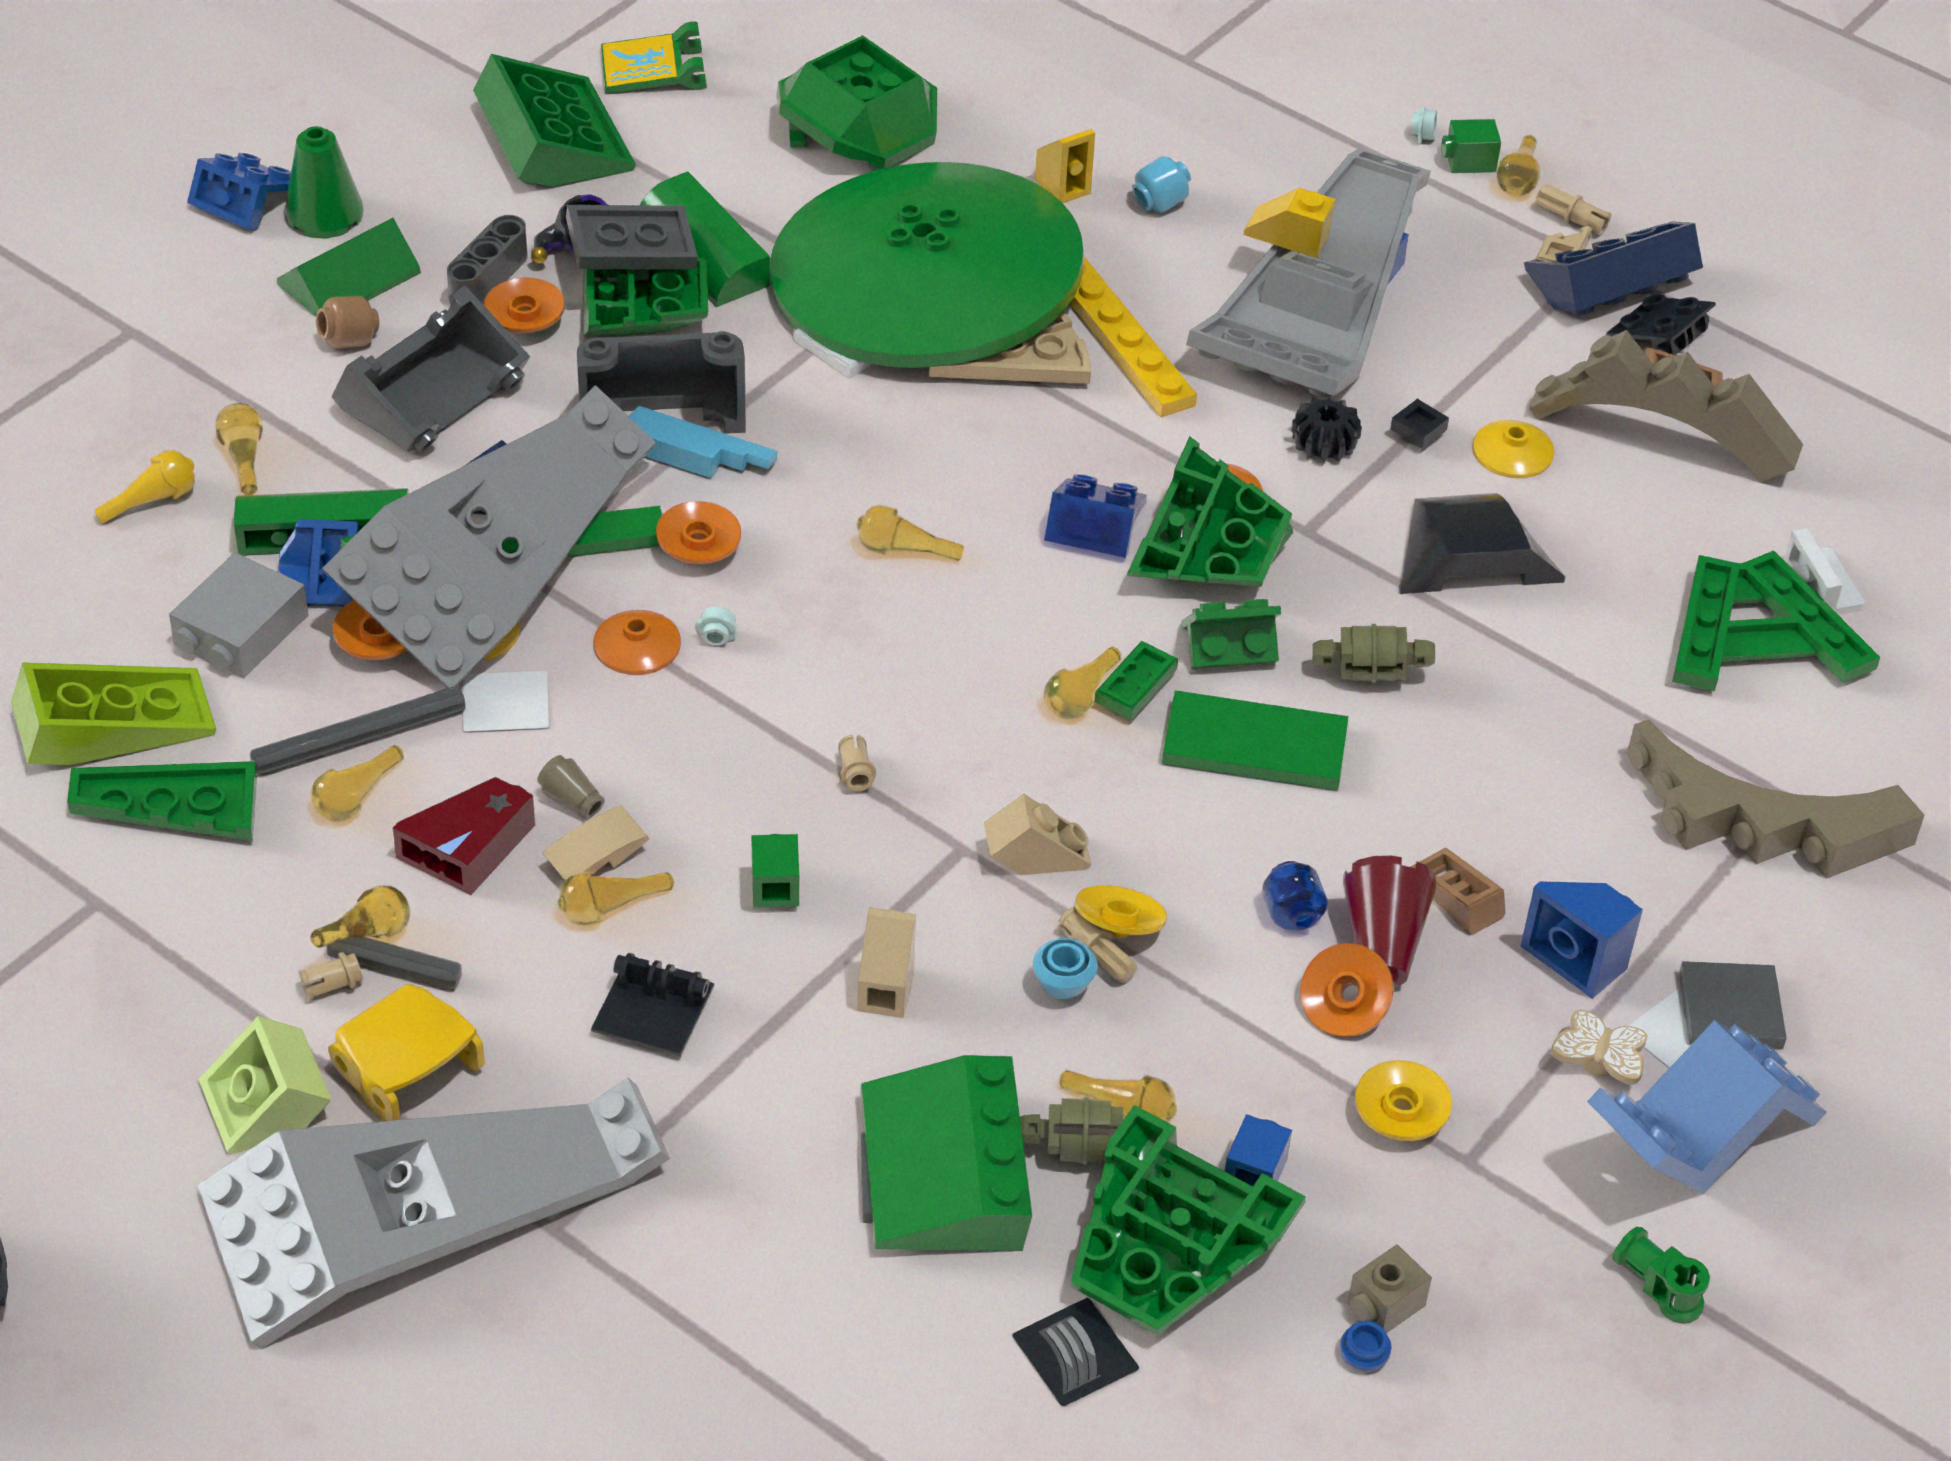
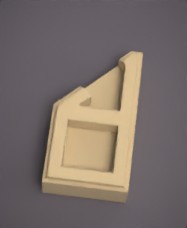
[1535,226,1593,262]

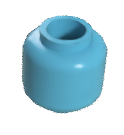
[1132,156,1191,213]

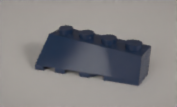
[1524,221,1703,316]

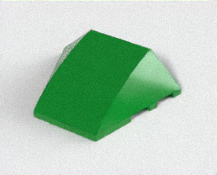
[583,257,708,337]
[1127,436,1292,587]

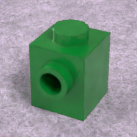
[1441,119,1502,173]
[751,834,800,908]

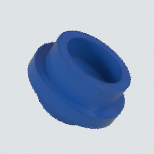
[1340,1321,1392,1371]

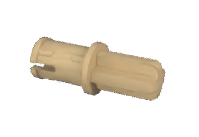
[1535,184,1612,235]
[1057,907,1137,983]

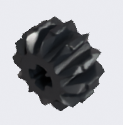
[1291,395,1362,463]

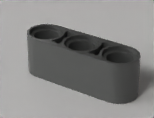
[447,215,528,305]

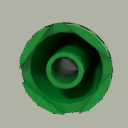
[285,126,364,239]

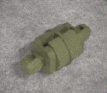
[1312,624,1435,684]
[1020,1097,1123,1166]

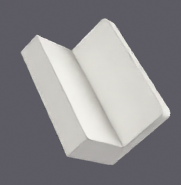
[1784,528,1865,614]

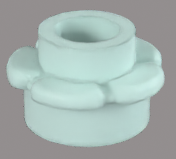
[1411,106,1437,143]
[695,606,737,646]

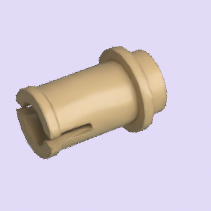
[838,735,876,791]
[298,952,363,1000]

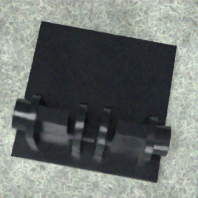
[1606,294,1716,355]
[591,952,715,1057]

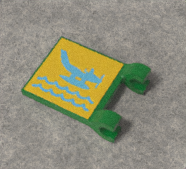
[601,21,707,94]

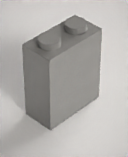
[169,552,309,678]

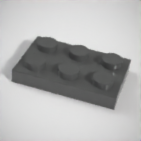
[566,205,698,270]

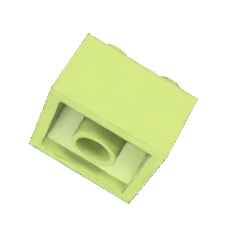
[198,1016,332,1154]

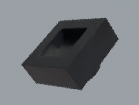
[1390,398,1449,449]

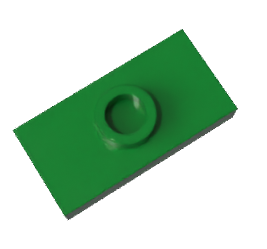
[1094,641,1178,720]

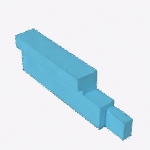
[629,406,778,478]

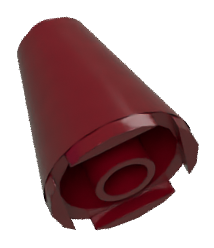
[1343,855,1436,990]

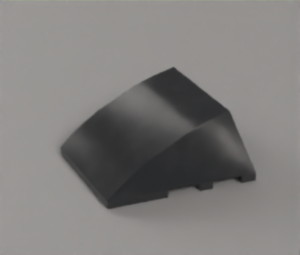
[1400,493,1565,594]

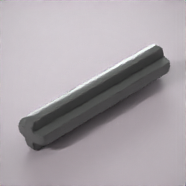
[326,930,462,990]

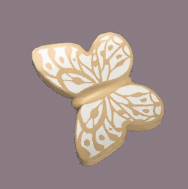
[1551,1009,1648,1085]

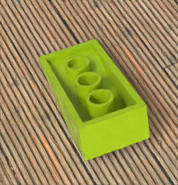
[11,662,216,765]

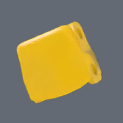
[328,984,485,1121]

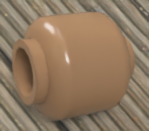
[316,296,380,349]

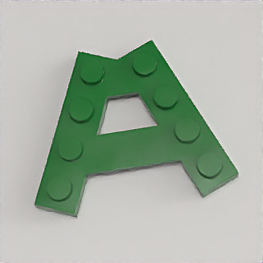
[1672,550,1880,691]

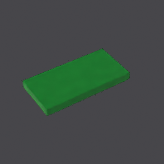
[1162,690,1349,790]

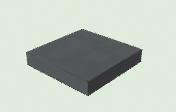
[1679,961,1787,1049]

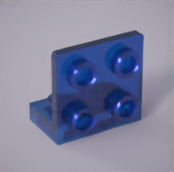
[1044,474,1147,558]

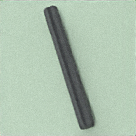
[250,686,465,775]

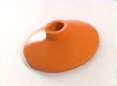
[484,277,565,333]
[656,501,741,564]
[333,600,407,660]
[594,610,681,675]
[1300,943,1394,1037]

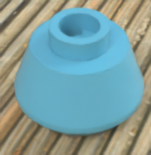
[1033,938,1098,999]

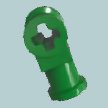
[1612,1226,1710,1323]

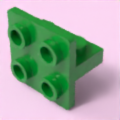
[1181,599,1281,669]

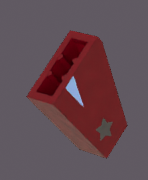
[393,777,535,895]

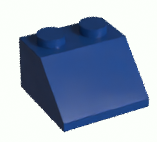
[1520,881,1643,999]

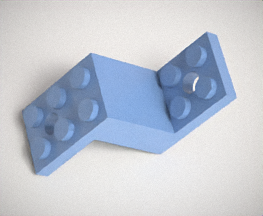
[1587,1020,1827,1194]

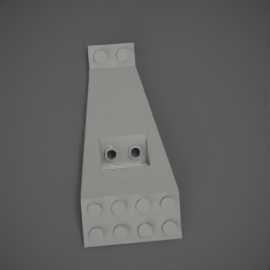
[1186,148,1431,397]
[322,385,656,688]
[198,1077,670,1349]

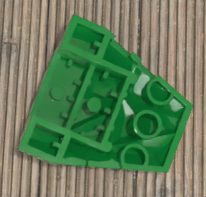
[1071,1105,1306,1335]

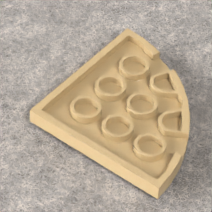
[929,312,1091,384]

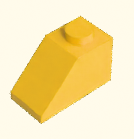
[1035,129,1095,203]
[1243,188,1336,258]

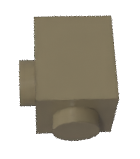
[1347,1244,1432,1333]

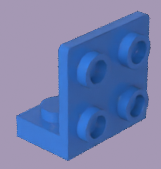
[187,153,291,230]

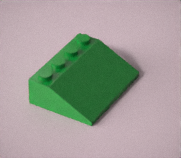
[473,54,636,187]
[860,1055,1032,1251]

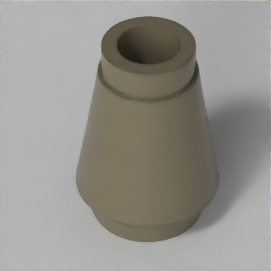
[537,755,605,819]

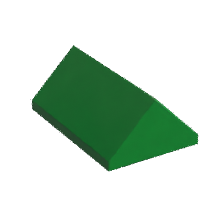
[277,218,421,316]

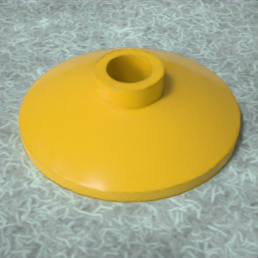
[1473,420,1554,478]
[1075,885,1167,939]
[1355,1060,1452,1141]

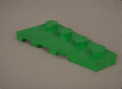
[67,761,257,841]

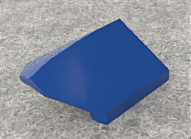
[278,519,359,607]

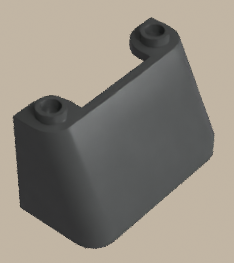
[331,285,530,452]
[577,331,746,434]

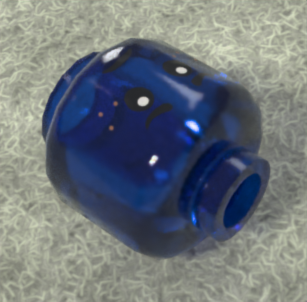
[1262,861,1328,930]

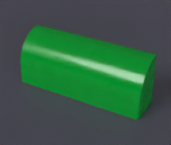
[640,171,770,307]
[234,488,409,556]

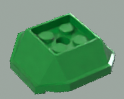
[776,35,937,169]

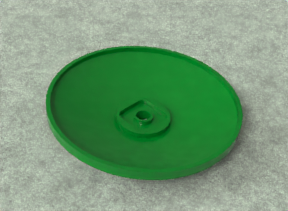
[770,162,1084,368]

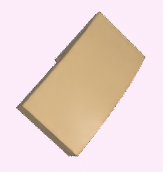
[542,805,650,890]

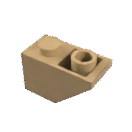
[984,793,1091,875]
[857,907,916,1018]

